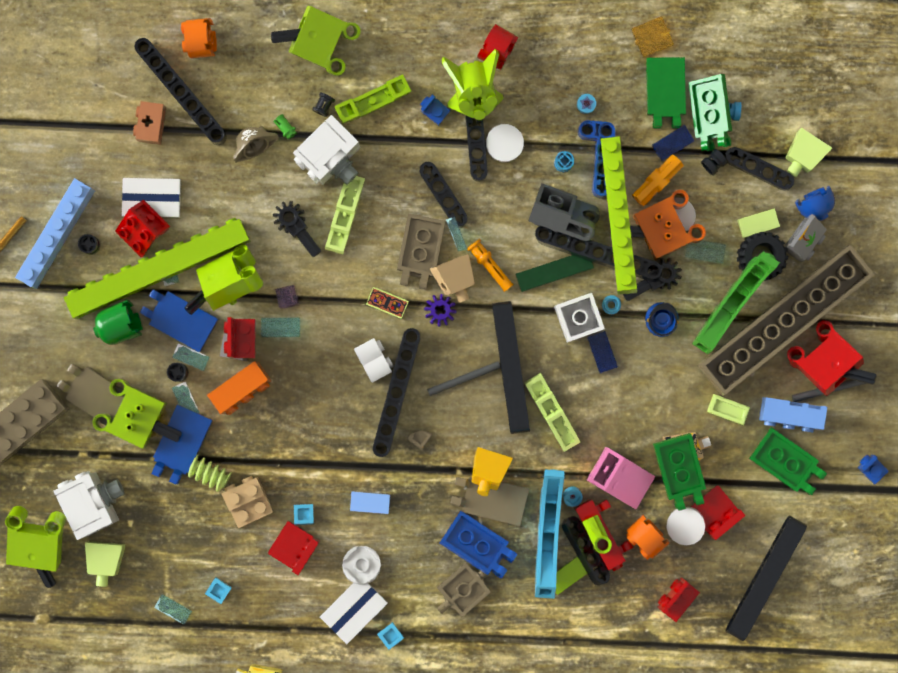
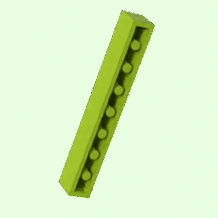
[601,136,637,295]

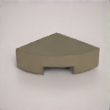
[407,431,433,450]

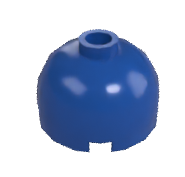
[795,186,835,221]

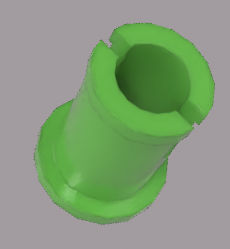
[273,114,297,139]

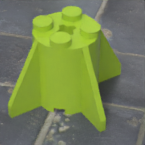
[441,49,504,120]

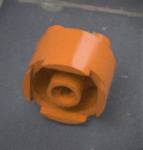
[181,18,217,59]
[626,514,670,560]

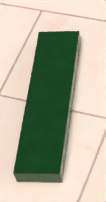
[515,255,594,292]

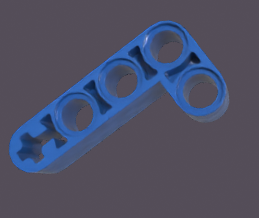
[578,120,615,198]

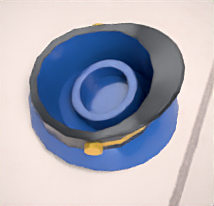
[645,302,679,337]

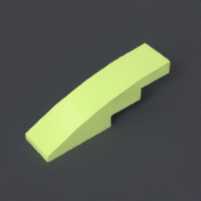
[325,176,365,254]
[524,373,580,452]

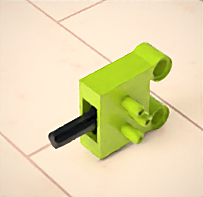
[92,379,182,449]

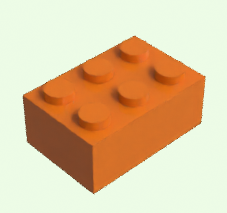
[207,361,272,415]

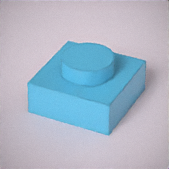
[294,504,314,525]
[205,577,232,604]
[377,622,404,650]

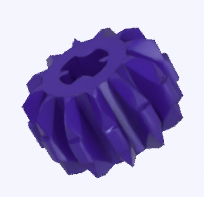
[424,294,457,327]

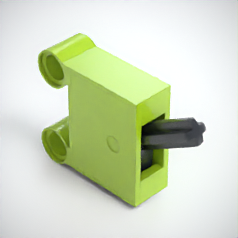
[271,6,361,75]
[184,245,263,315]
[5,506,66,588]

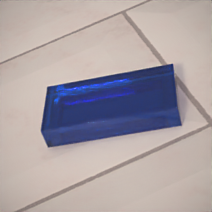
[652,125,694,162]
[587,331,618,373]

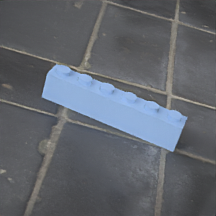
[15,178,95,289]

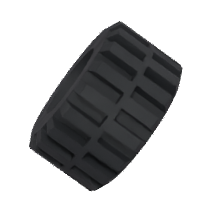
[737,232,789,281]

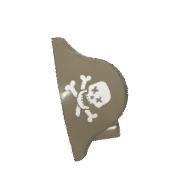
[233,126,279,163]

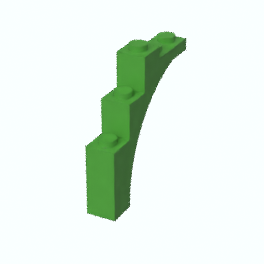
[692,251,780,355]

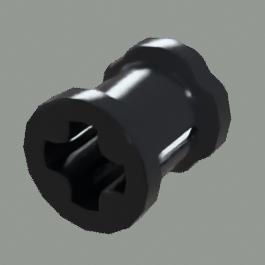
[312,92,335,117]

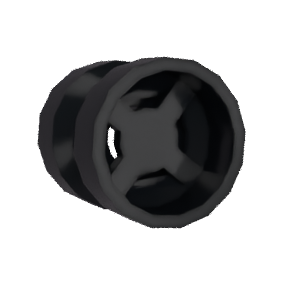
[701,149,728,176]
[78,234,101,255]
[167,363,189,382]

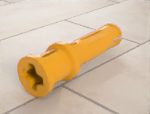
[467,238,514,292]

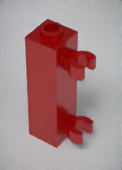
[574,499,634,571]

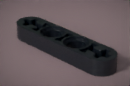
[466,116,488,182]
[724,147,794,191]
[419,162,467,227]
[562,516,610,585]

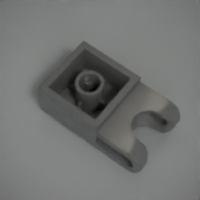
[528,183,600,241]

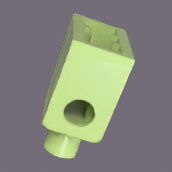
[786,128,832,177]
[85,541,125,587]

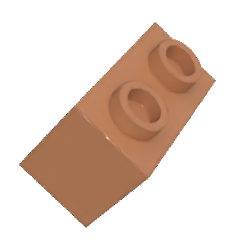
[133,101,166,145]

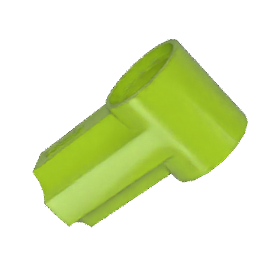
[582,515,612,554]

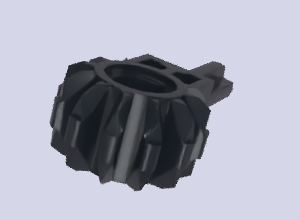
[273,201,321,257]
[623,258,682,301]

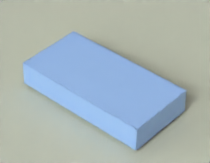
[350,491,390,514]

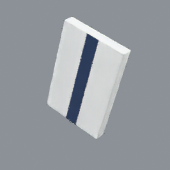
[122,178,181,218]
[320,583,388,644]

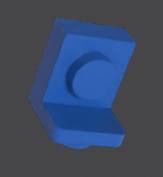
[420,94,451,126]
[858,455,889,485]

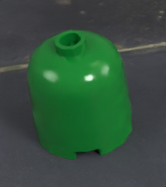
[93,300,143,345]

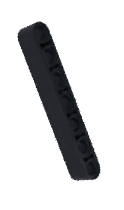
[134,38,227,145]
[535,226,662,282]
[492,301,530,434]
[373,328,420,457]
[725,515,807,641]

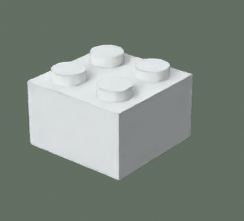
[554,293,605,343]

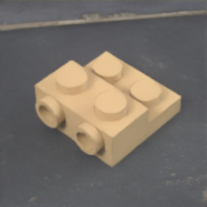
[222,476,274,528]

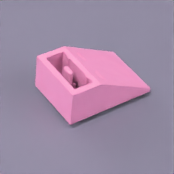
[587,447,656,509]

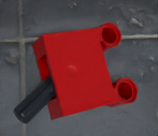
[787,320,877,397]

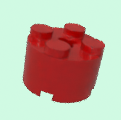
[477,24,519,70]

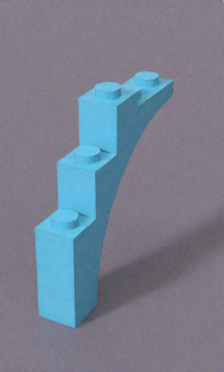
[535,469,564,599]

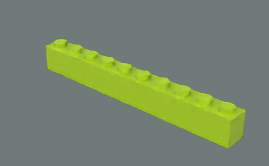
[63,218,251,319]

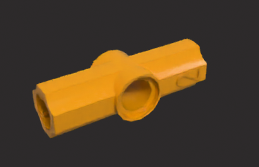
[632,154,684,206]

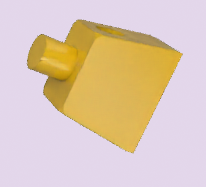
[472,447,513,496]

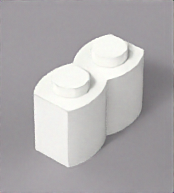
[354,338,394,383]

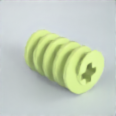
[188,454,232,492]

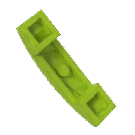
[334,74,411,124]

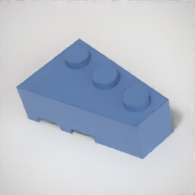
[759,397,827,433]

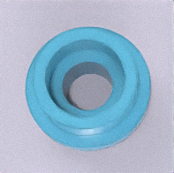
[602,295,621,314]

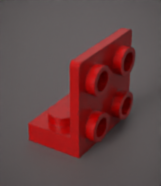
[115,200,171,257]
[224,317,256,358]
[691,485,746,540]
[268,521,320,575]
[658,577,700,622]

